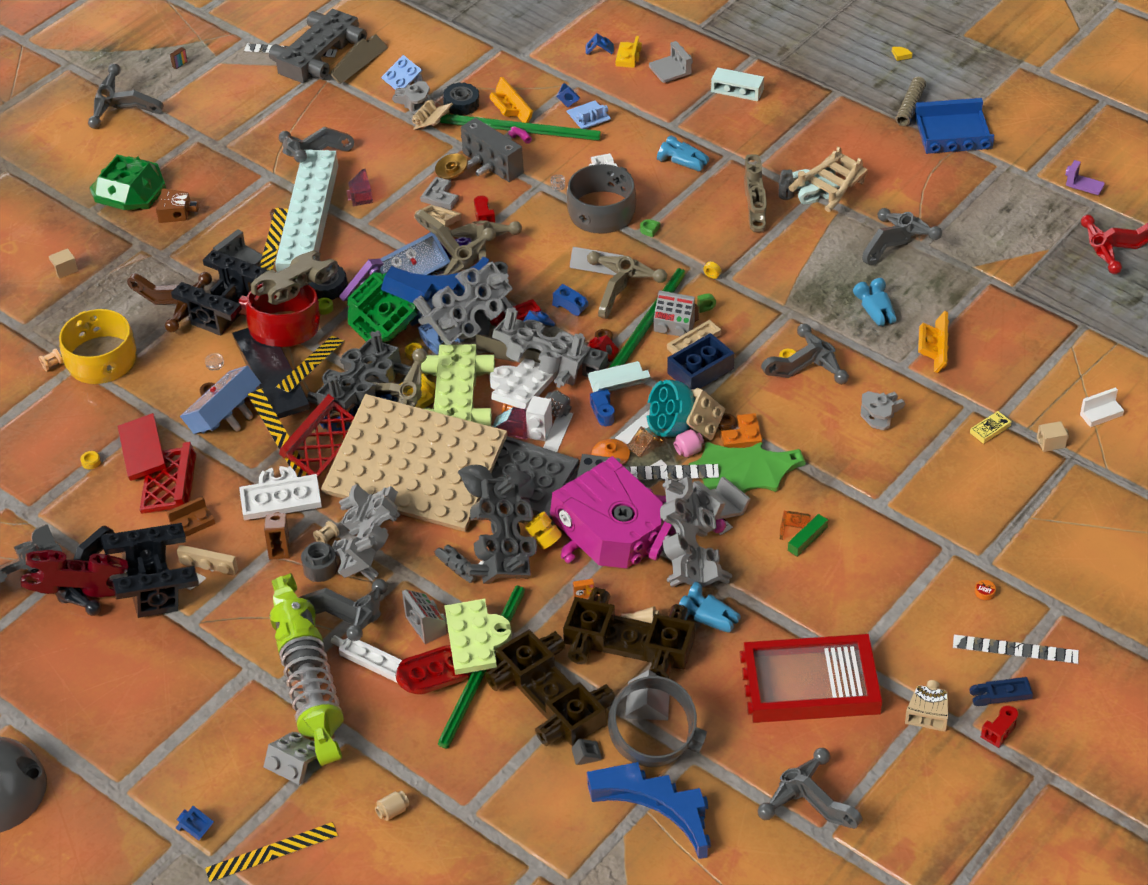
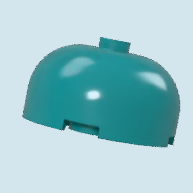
[647,380,695,437]

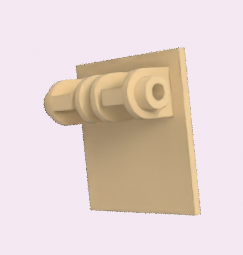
[412,100,453,130]

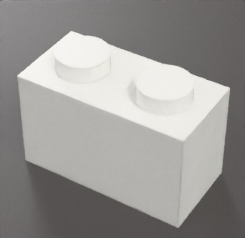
[526,396,552,442]

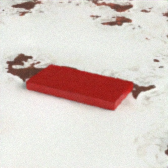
[117,413,167,481]

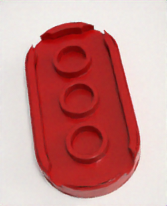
[395,645,472,694]

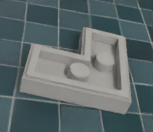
[420,177,459,210]

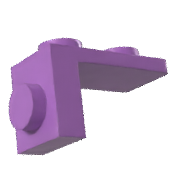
[1065,160,1105,195]

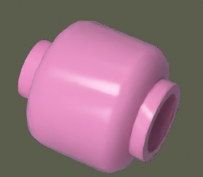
[674,429,704,458]

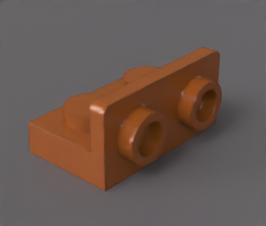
[167,497,215,537]

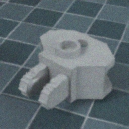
[392,81,431,114]
[861,391,905,430]

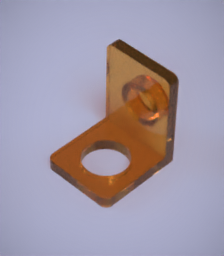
[627,426,664,457]
[780,510,811,540]

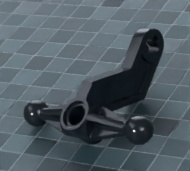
[29,526,114,616]

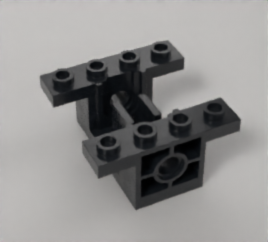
[171,249,269,336]
[101,523,199,618]

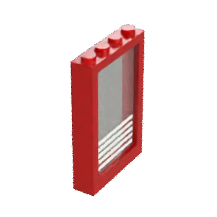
[740,634,882,723]

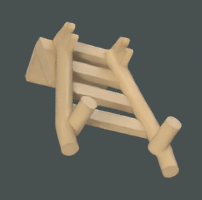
[789,147,868,212]

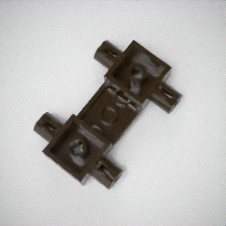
[563,587,695,679]
[485,629,615,746]

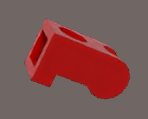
[474,196,495,223]
[980,705,1018,748]

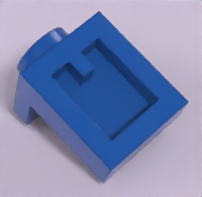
[176,806,214,841]

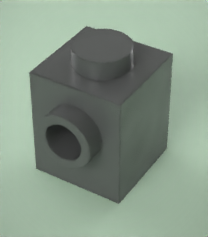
[582,348,608,377]

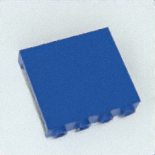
[915,98,994,154]

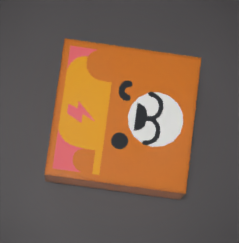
[573,579,594,598]

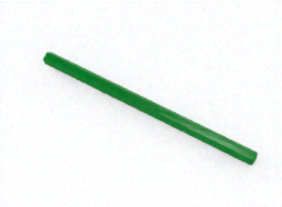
[440,114,601,141]
[609,268,685,368]
[438,585,525,749]

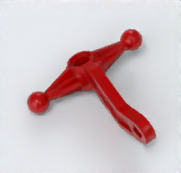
[1081,215,1148,275]

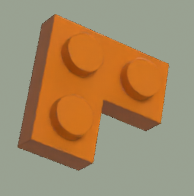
[721,413,762,448]

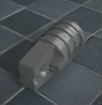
[778,170,794,200]

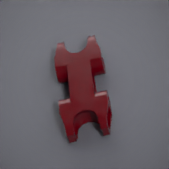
[21,550,128,597]

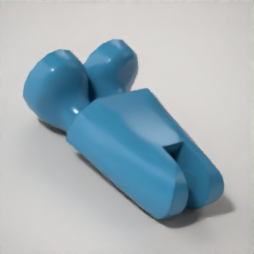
[657,135,709,172]
[853,278,896,326]
[677,582,741,633]

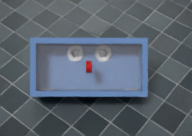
[379,232,450,275]
[180,365,261,434]

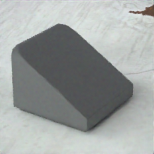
[572,739,602,765]

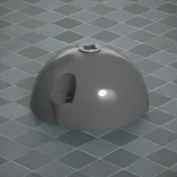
[0,736,47,833]

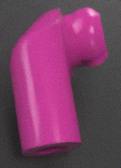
[508,126,532,144]
[561,540,579,564]

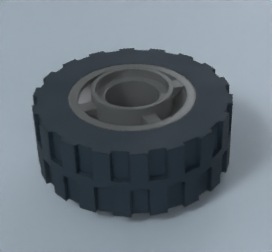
[443,82,479,115]
[308,265,348,300]

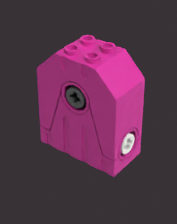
[550,456,663,568]

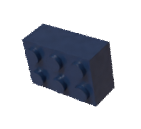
[667,333,735,390]

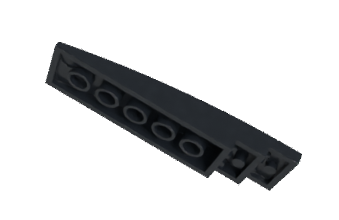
[232,328,310,419]

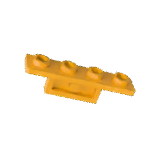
[489,77,533,123]
[918,311,949,373]

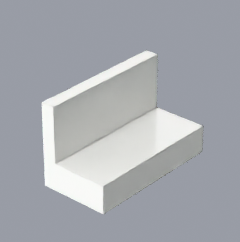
[1080,387,1124,427]

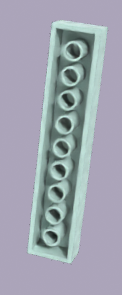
[275,150,338,272]

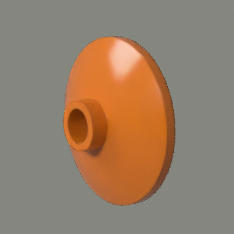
[592,439,630,465]

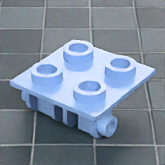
[381,55,422,90]
[566,101,611,129]

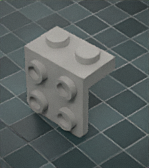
[649,41,693,83]
[263,732,317,785]

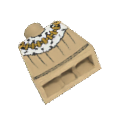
[905,680,948,732]

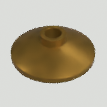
[435,153,468,179]

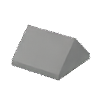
[625,670,670,720]

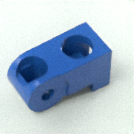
[552,284,589,316]
[590,389,615,426]

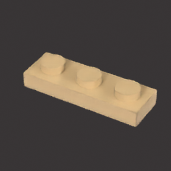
[667,320,721,354]
[177,545,238,575]

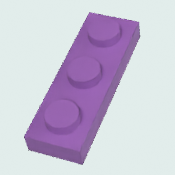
[340,258,384,301]

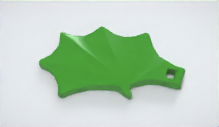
[689,442,806,493]

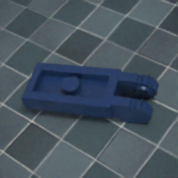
[969,677,1033,706]

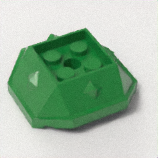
[89,154,166,210]
[348,273,419,343]

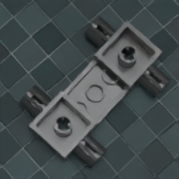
[269,8,367,84]

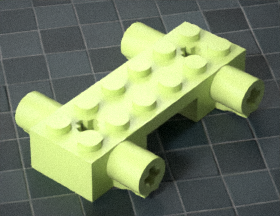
[421,344,495,426]

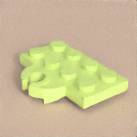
[445,599,512,675]

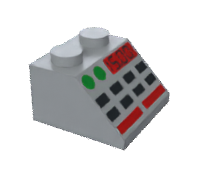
[654,290,695,336]
[402,590,447,644]

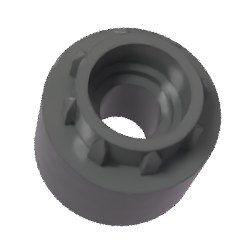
[301,542,338,582]

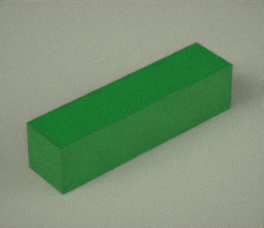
[787,514,828,557]

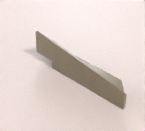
[331,34,388,84]
[475,334,541,363]

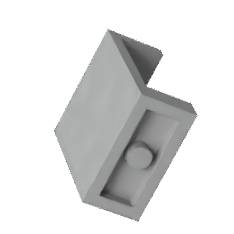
[693,477,750,520]

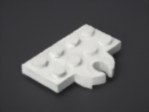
[490,359,558,410]
[239,466,322,520]

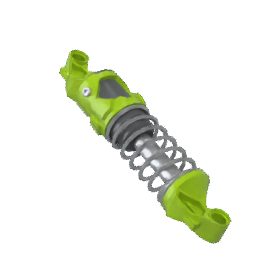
[269,573,344,766]

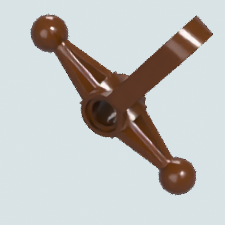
[127,272,212,333]

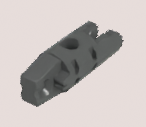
[434,544,477,583]

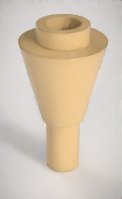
[621,606,660,623]

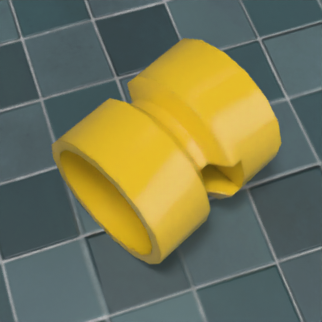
[525,512,562,550]

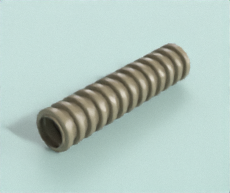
[896,76,926,126]

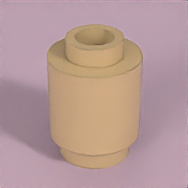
[375,791,410,821]

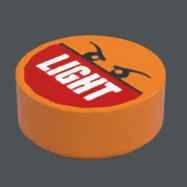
[975,580,996,600]

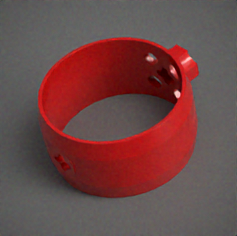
[239,284,320,347]

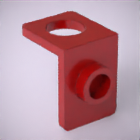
[587,335,619,362]

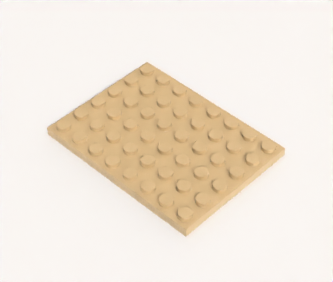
[321,394,507,532]

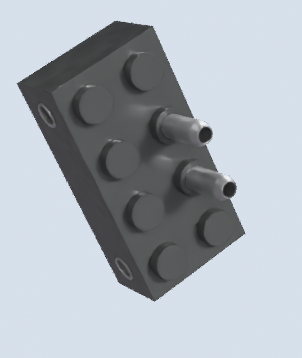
[461,118,524,182]

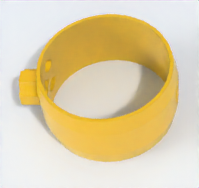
[59,309,136,384]

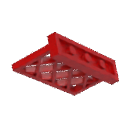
[279,394,354,478]
[139,442,196,514]

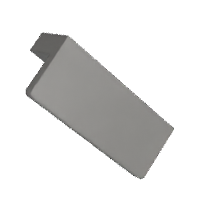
[570,247,624,275]

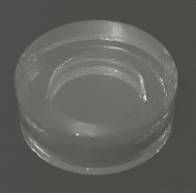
[205,353,224,370]

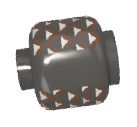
[545,390,572,418]

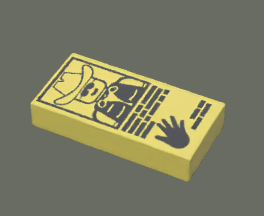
[970,411,1012,444]

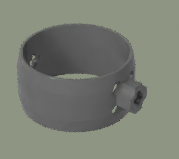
[567,164,636,233]
[608,676,707,767]

